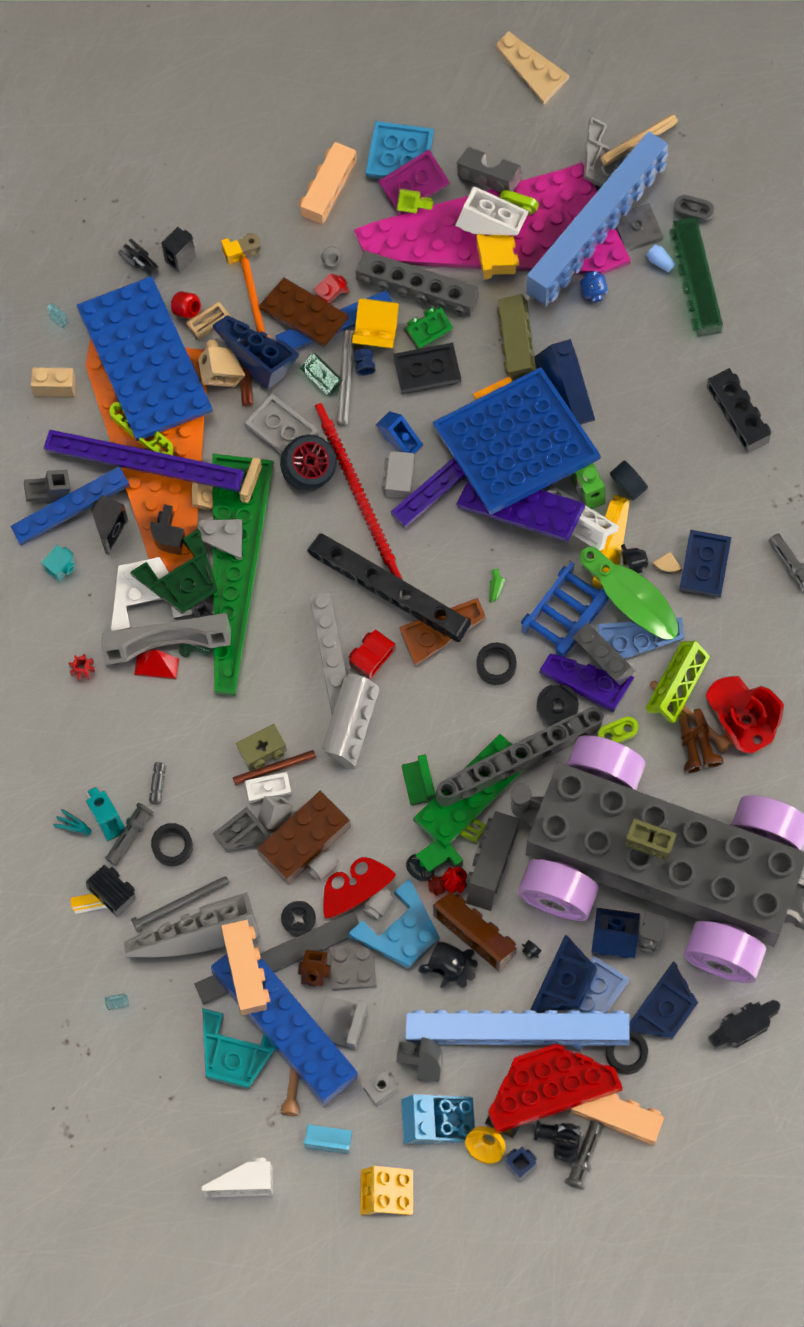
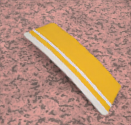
[70,893,107,914]

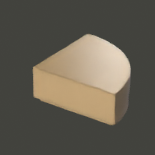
[652,552,682,574]

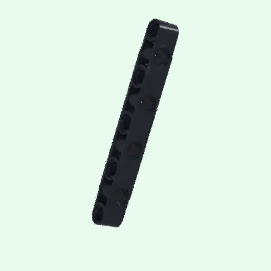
[307,533,472,642]

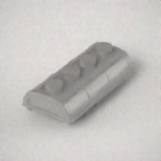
[322,673,380,769]

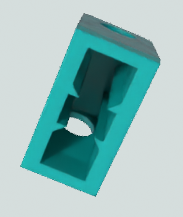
[86,787,125,842]

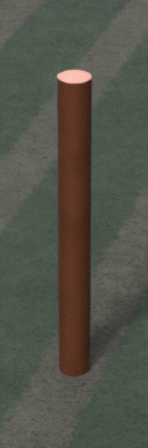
[232,750,316,785]

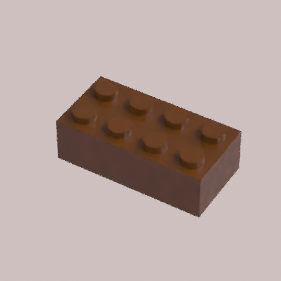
[257,790,351,885]

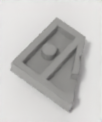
[200,519,242,560]

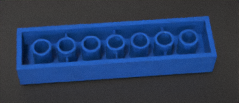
[211,953,358,1106]

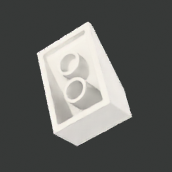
[456,187,529,235]
[202,1158,273,1198]

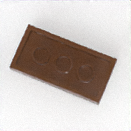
[259,277,348,347]

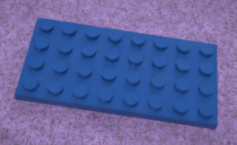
[77,276,213,442]

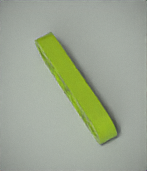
[109,402,174,455]

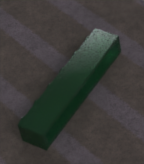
[669,217,723,337]

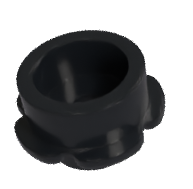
[522,940,542,959]

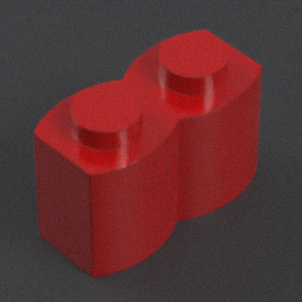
[349,629,396,680]

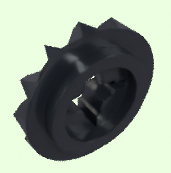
[281,901,316,935]

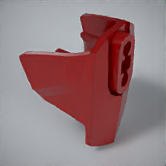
[705,676,784,754]

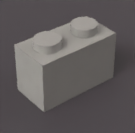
[382,451,415,499]

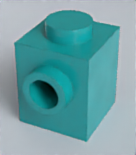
[41,545,76,582]

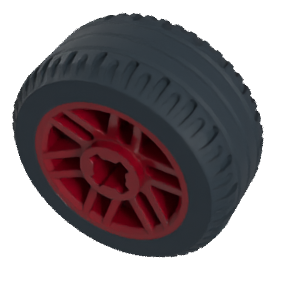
[280,434,337,491]

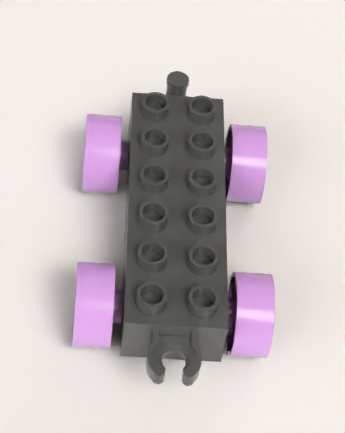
[510,735,804,983]

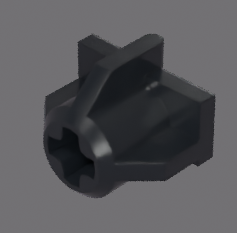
[621,544,648,573]

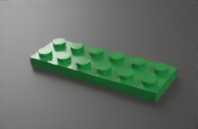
[413,734,527,849]

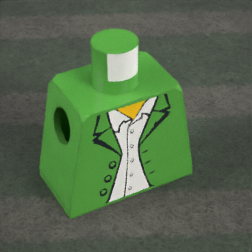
[570,463,605,509]

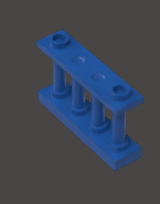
[521,562,609,657]

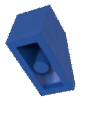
[376,411,423,454]

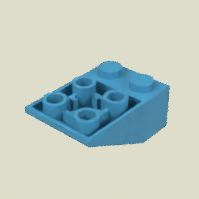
[401,1094,475,1145]

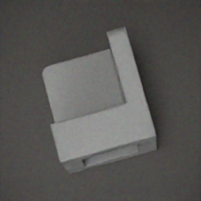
[258,796,292,829]

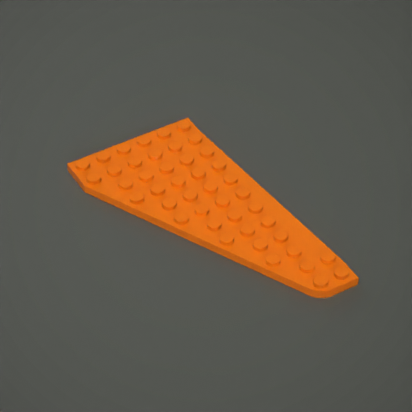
[85,338,207,573]

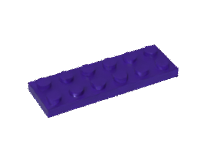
[456,481,585,542]

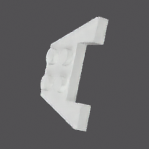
[111,557,193,631]

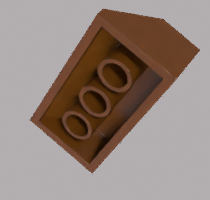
[433,892,517,972]

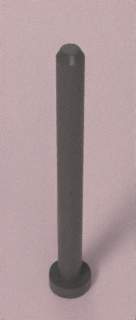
[131,877,229,933]

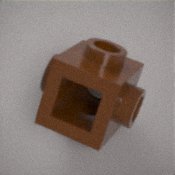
[298,950,330,987]

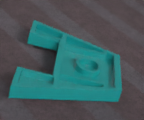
[202,1008,276,1089]

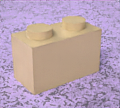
[31,368,76,397]

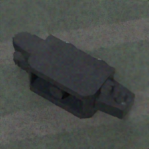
[708,1000,781,1049]

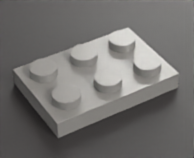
[245,394,319,454]

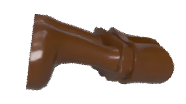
[679,708,724,774]

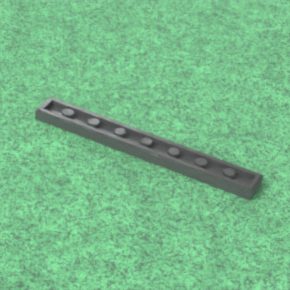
[194,911,359,1005]

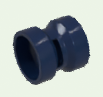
[353,348,376,376]

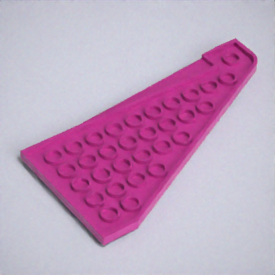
[354,162,631,274]

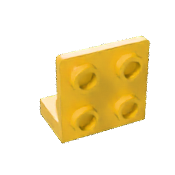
[352,298,399,348]
[360,1166,413,1216]

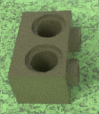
[625,818,676,861]

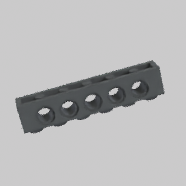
[356,250,478,316]

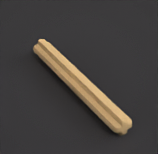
[600,114,678,166]

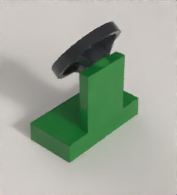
[406,836,463,881]

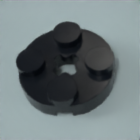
[536,684,579,725]

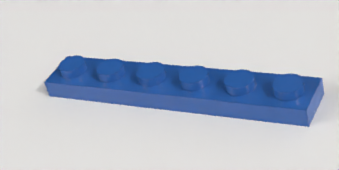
[10,466,130,546]

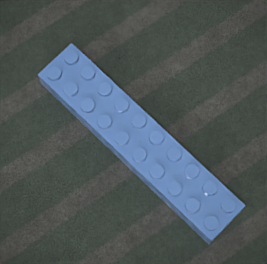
[526,131,668,307]

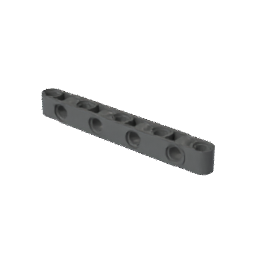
[435,707,604,806]

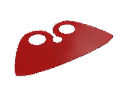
[323,857,396,918]

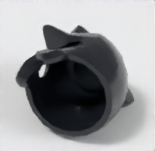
[418,941,478,988]

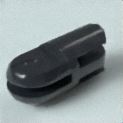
[118,238,158,276]

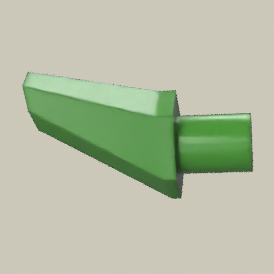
[489,569,505,603]

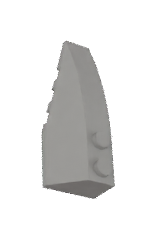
[124,892,259,957]

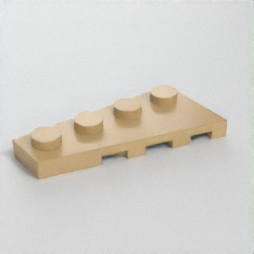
[496,31,569,105]

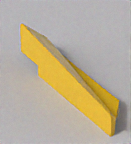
[591,494,630,590]

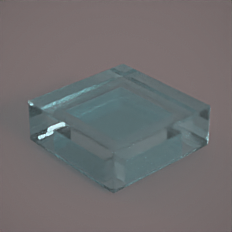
[47,303,69,329]
[105,994,130,1010]

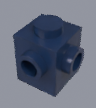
[505,1146,537,1182]

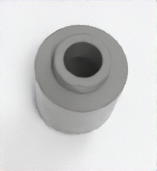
[306,848,339,880]
[363,888,393,920]

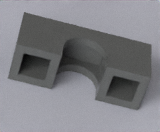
[456,147,522,193]
[573,622,635,686]

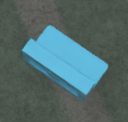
[304,1124,352,1154]

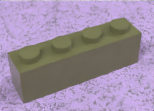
[497,293,536,380]

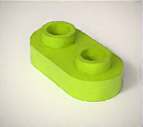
[499,190,539,215]
[598,716,639,744]

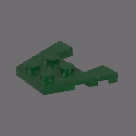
[130,529,218,614]

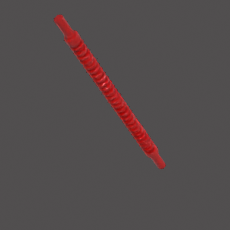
[315,403,403,579]

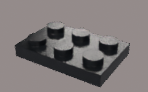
[393,342,461,394]

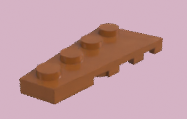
[399,598,486,666]

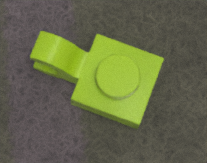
[397,189,433,213]

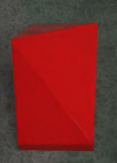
[134,649,179,680]

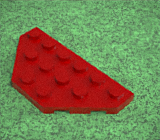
[488,1043,623,1134]

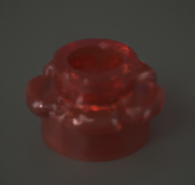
[428,875,445,896]

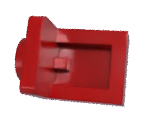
[314,273,350,303]

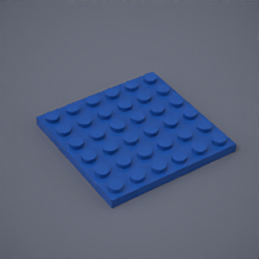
[433,367,601,515]

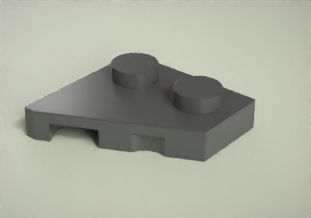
[213,807,271,852]

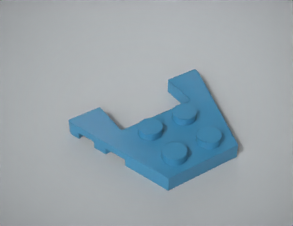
[348,879,440,969]

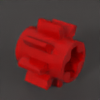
[68,654,95,681]
[441,867,468,894]

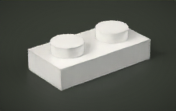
[245,772,292,803]

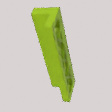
[645,640,710,723]

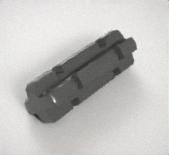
[149,762,166,804]

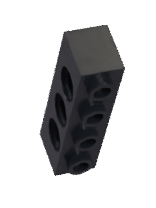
[707,368,771,453]

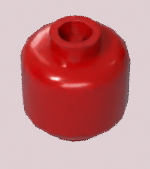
[171,291,201,319]

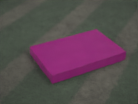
[378,149,450,215]

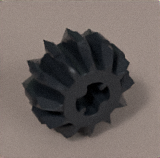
[554,1123,582,1162]

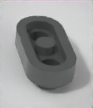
[674,195,714,222]

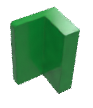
[401,754,436,805]

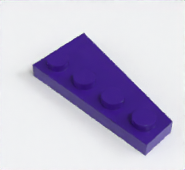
[539,653,634,713]

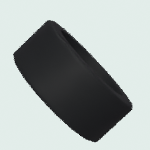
[476,642,517,685]
[151,823,193,866]
[606,1031,649,1075]

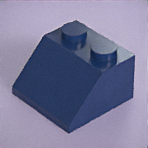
[591,908,640,958]

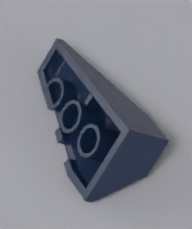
[535,339,595,425]

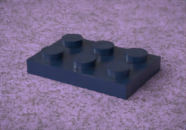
[679,530,732,598]

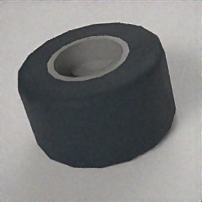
[610,460,648,500]

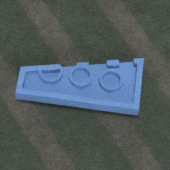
[597,617,684,659]
[570,956,630,1052]

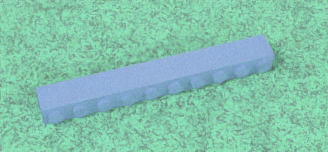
[406,1010,630,1046]

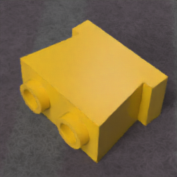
[476,234,519,279]

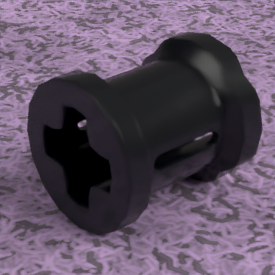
[194,602,214,618]
[534,1120,559,1143]

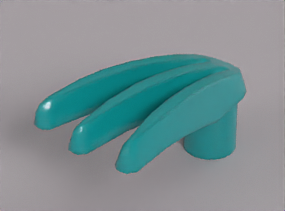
[53,809,91,836]

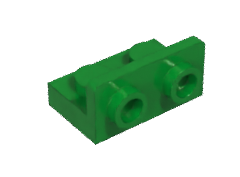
[403,306,453,349]

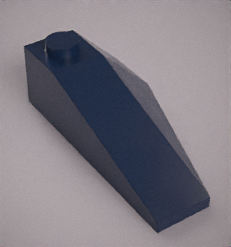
[213,315,299,389]

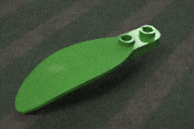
[580,547,678,640]

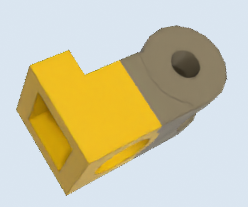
[221,233,261,266]

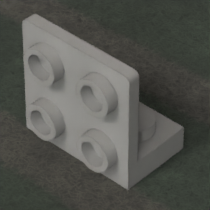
[317,996,368,1050]

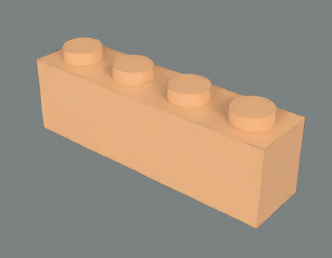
[299,142,357,225]
[221,920,270,1016]
[570,1094,664,1146]

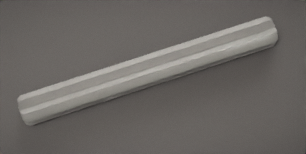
[336,330,354,425]

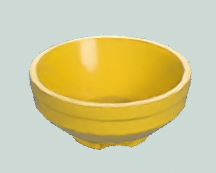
[465,1126,506,1164]

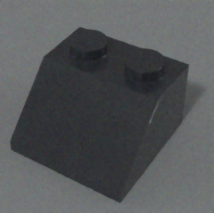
[91,495,128,555]

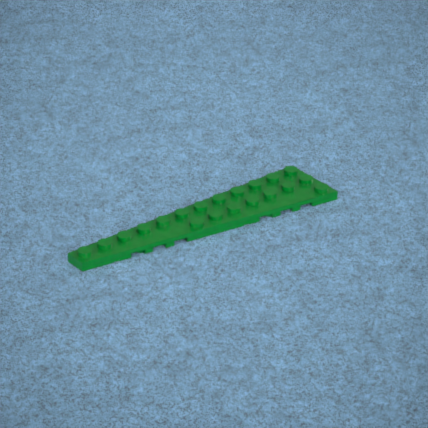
[212,453,274,696]

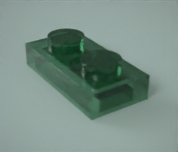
[300,353,343,396]

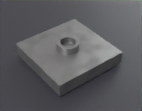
[616,203,663,251]

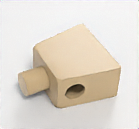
[198,340,245,387]

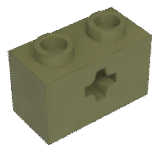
[236,724,287,771]

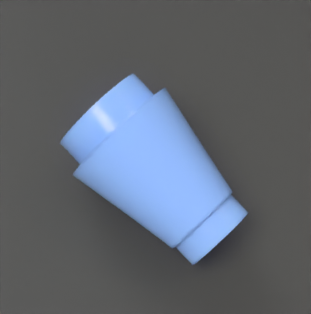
[646,244,676,273]

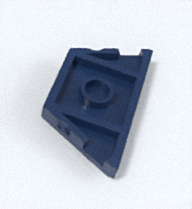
[530,935,597,1013]
[630,961,698,1040]

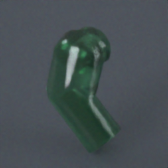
[179,643,211,657]

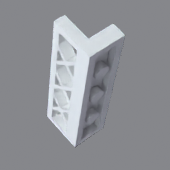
[547,487,619,551]

